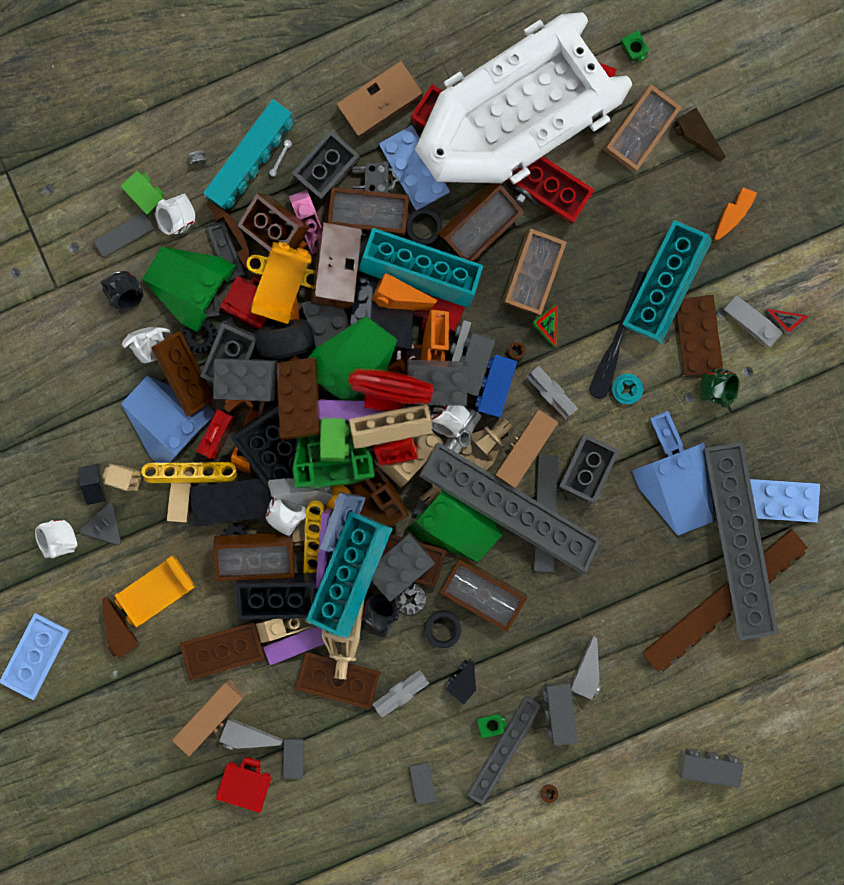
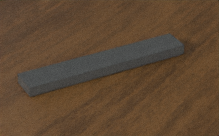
[534,455,558,572]
[466,695,543,805]

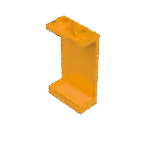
[251,242,311,324]
[114,555,196,627]

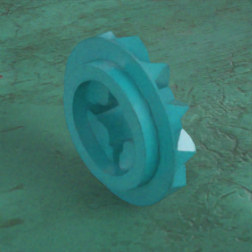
[612,374,643,405]

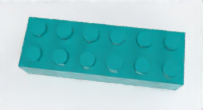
[203,99,294,212]
[623,220,712,344]
[358,228,483,308]
[306,511,393,638]

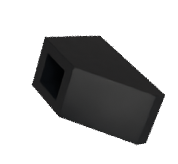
[446,658,476,705]

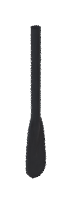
[589,271,646,399]

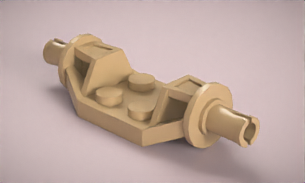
[420,419,513,506]
[322,600,364,679]

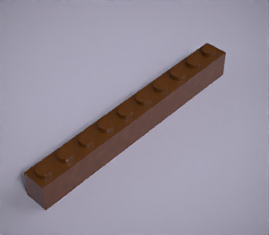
[642,529,808,672]

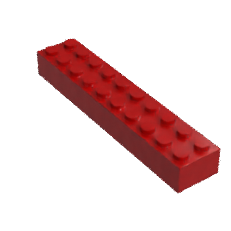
[411,84,595,225]

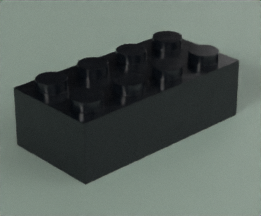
[190,478,271,526]
[235,573,317,619]

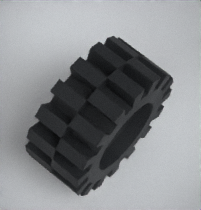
[183,319,218,353]

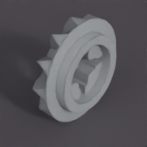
[395,584,426,614]

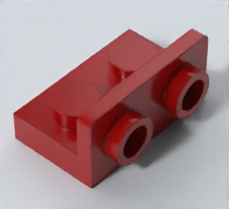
[374,437,418,466]

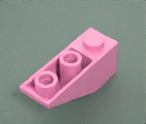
[289,189,322,254]

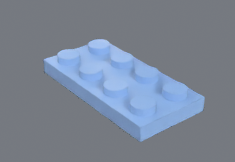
[379,125,450,210]
[750,479,820,523]
[0,613,70,700]

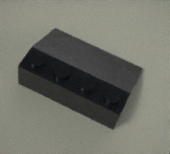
[351,271,414,351]
[230,402,299,490]

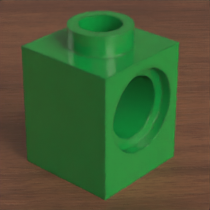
[620,30,649,63]
[477,712,507,738]

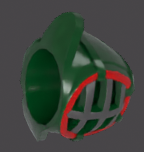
[700,368,740,407]

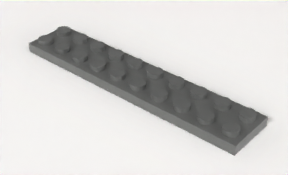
[420,442,601,574]
[704,442,778,641]

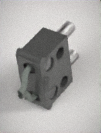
[352,161,399,193]

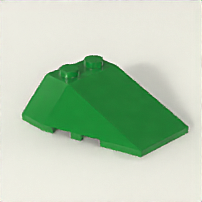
[142,246,237,333]
[308,316,397,401]
[293,421,374,489]
[406,490,503,562]

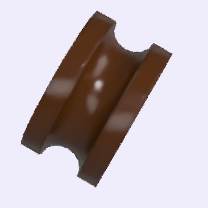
[508,342,526,359]
[541,784,558,803]

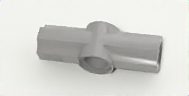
[527,366,578,420]
[444,408,481,454]
[373,670,429,717]

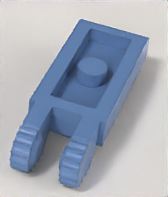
[650,411,684,457]

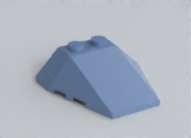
[121,375,216,463]
[631,443,714,536]

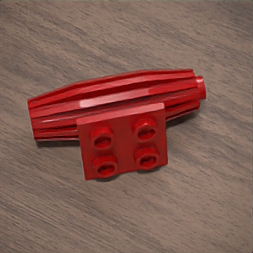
[348,369,433,412]

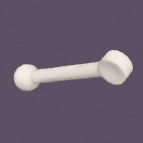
[269,140,292,177]

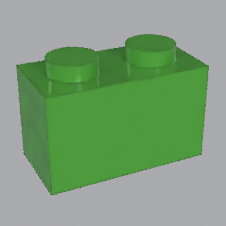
[121,171,165,217]
[320,418,349,462]

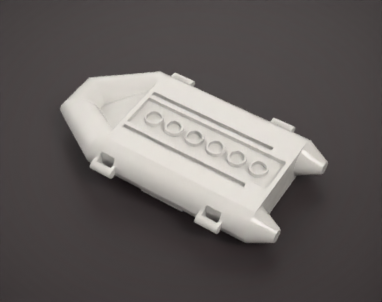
[415,12,632,184]

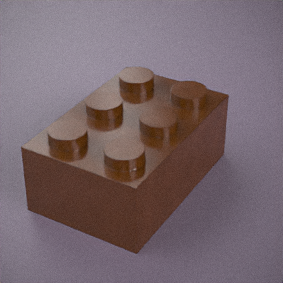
[237,193,310,251]

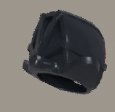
[100,271,144,314]
[361,594,399,638]

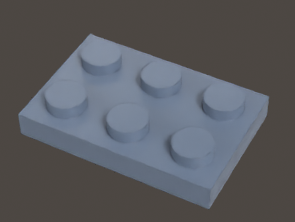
[320,493,365,552]

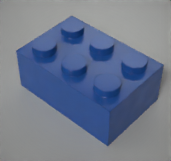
[475,355,517,419]

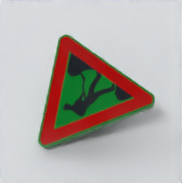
[533,304,558,347]

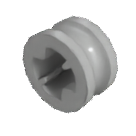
[188,151,207,164]

